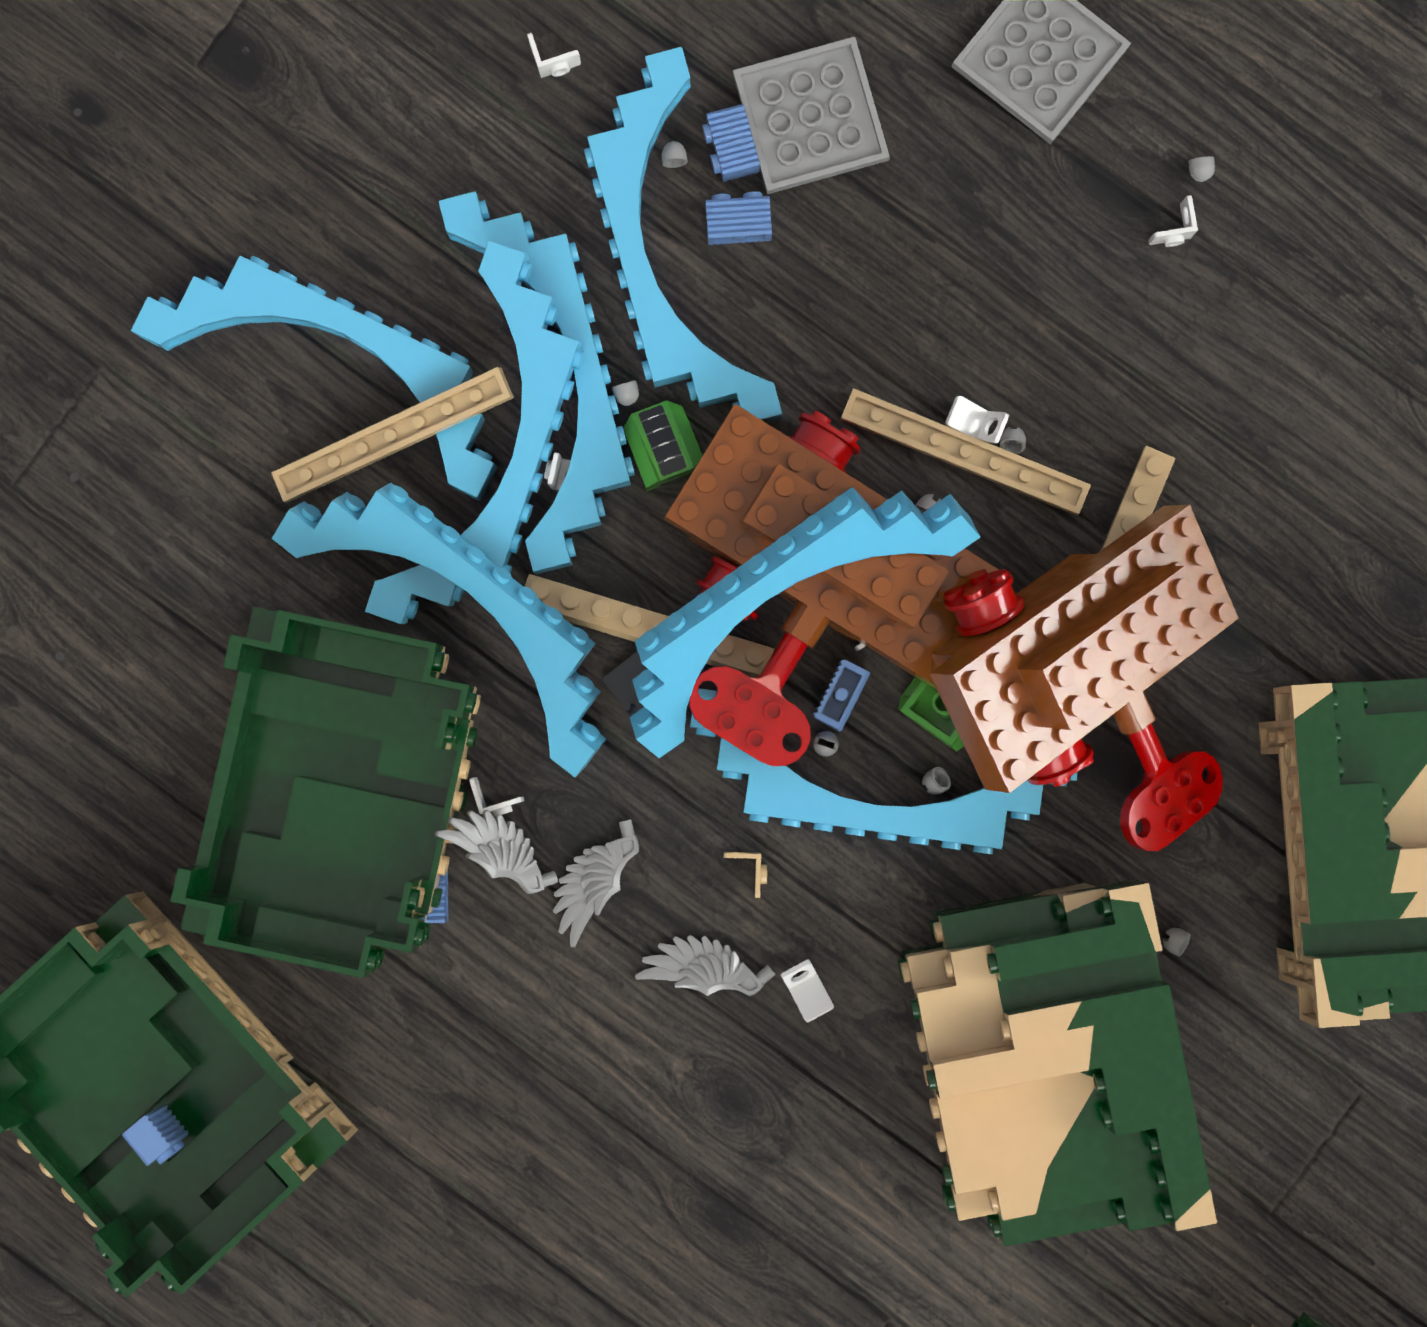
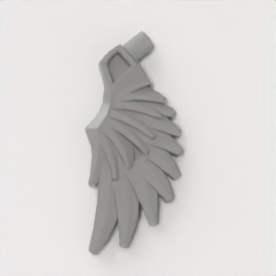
[435,810,558,894]
[553,819,639,947]
[635,935,776,996]

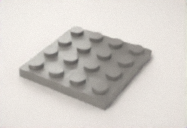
[952,0,1131,144]
[733,37,890,194]

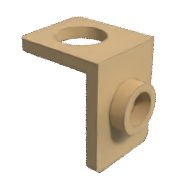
[724,852,767,898]

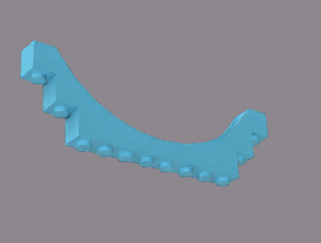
[584,47,782,423]
[439,191,635,575]
[365,241,585,624]
[131,256,497,502]
[272,483,606,777]
[630,487,980,758]
[690,688,1078,855]

